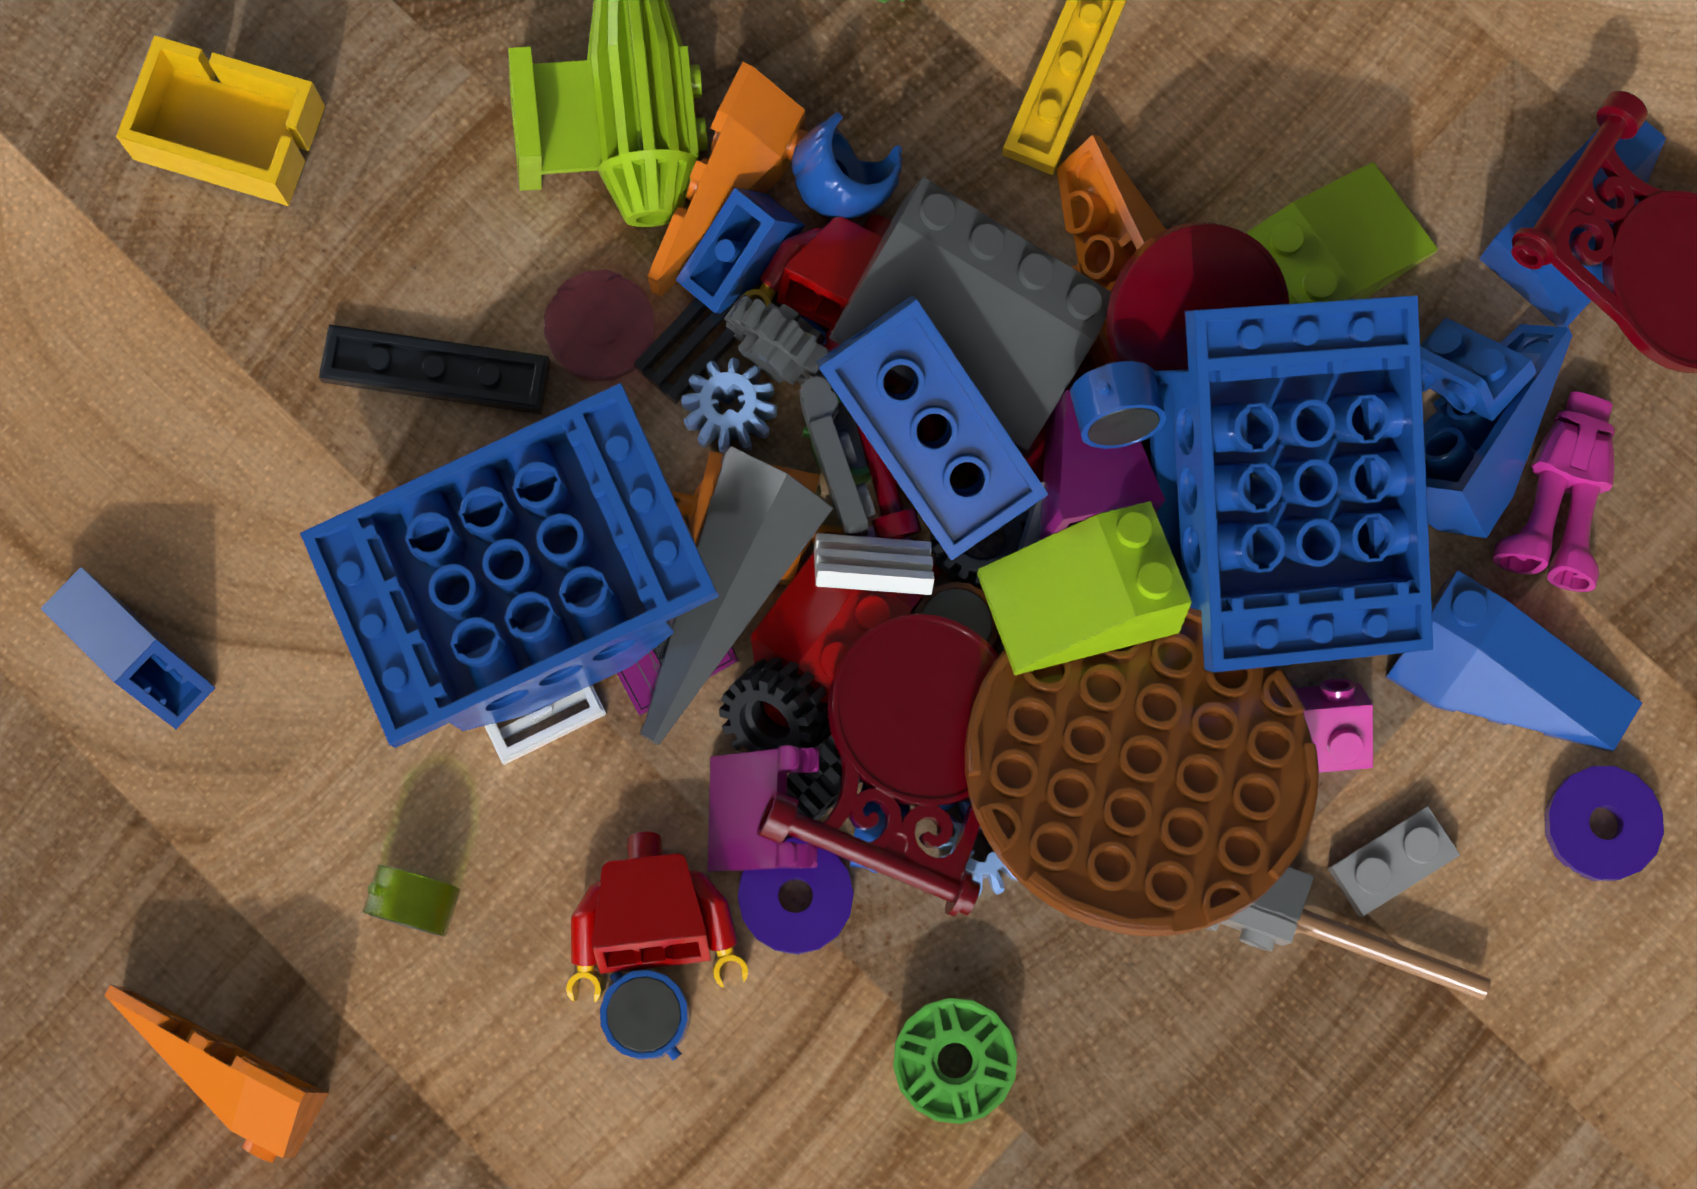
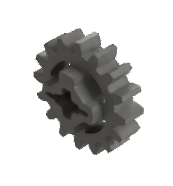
[724,295,830,385]

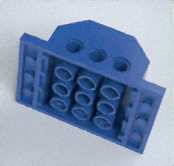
[1150,296,1434,672]
[300,383,719,748]

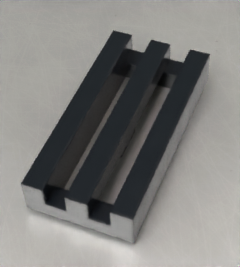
[633,298,737,405]

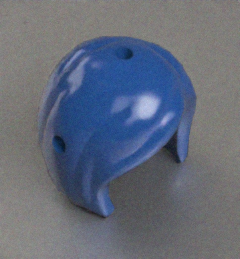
[791,112,903,220]

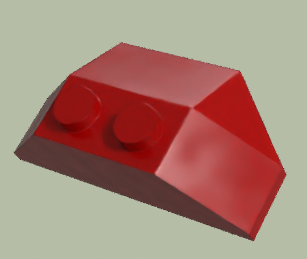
[750,552,943,728]

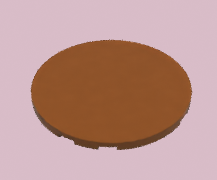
[965,608,1319,936]

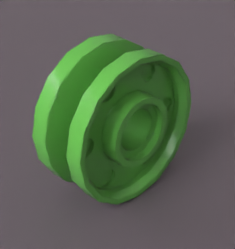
[893,998,1017,1124]

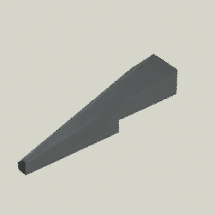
[639,446,833,745]

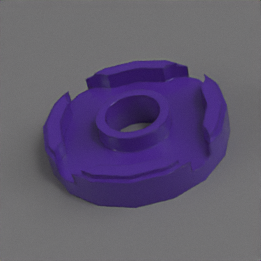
[1544,766,1664,881]
[737,837,854,955]

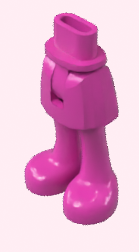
[1492,391,1615,592]

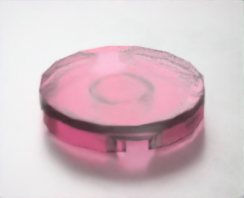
[544,270,655,381]

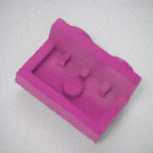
[1293,679,1373,773]

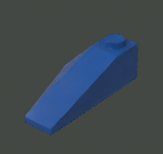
[1479,120,1666,327]
[1423,324,1573,538]
[1385,570,1642,752]

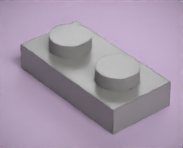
[1328,806,1460,918]

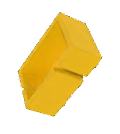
[116,35,325,206]

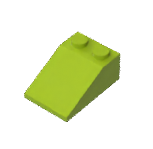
[1246,162,1438,304]
[977,501,1192,675]

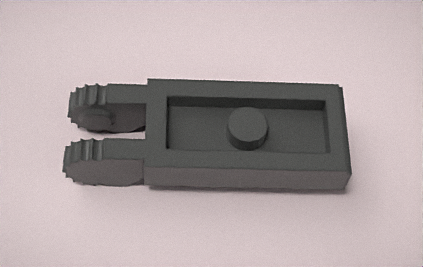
[799,375,875,537]

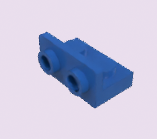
[1420,317,1537,421]

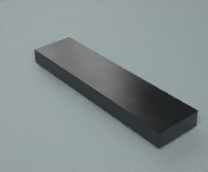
[319,324,551,414]

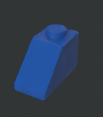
[676,188,805,313]

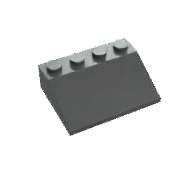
[829,177,1111,455]

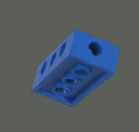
[816,295,1049,561]

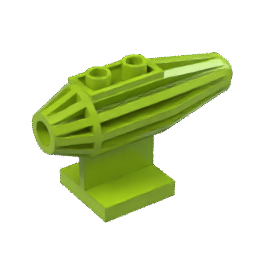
[508,0,708,227]

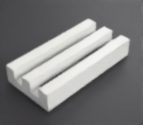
[814,533,934,595]
[485,685,607,765]

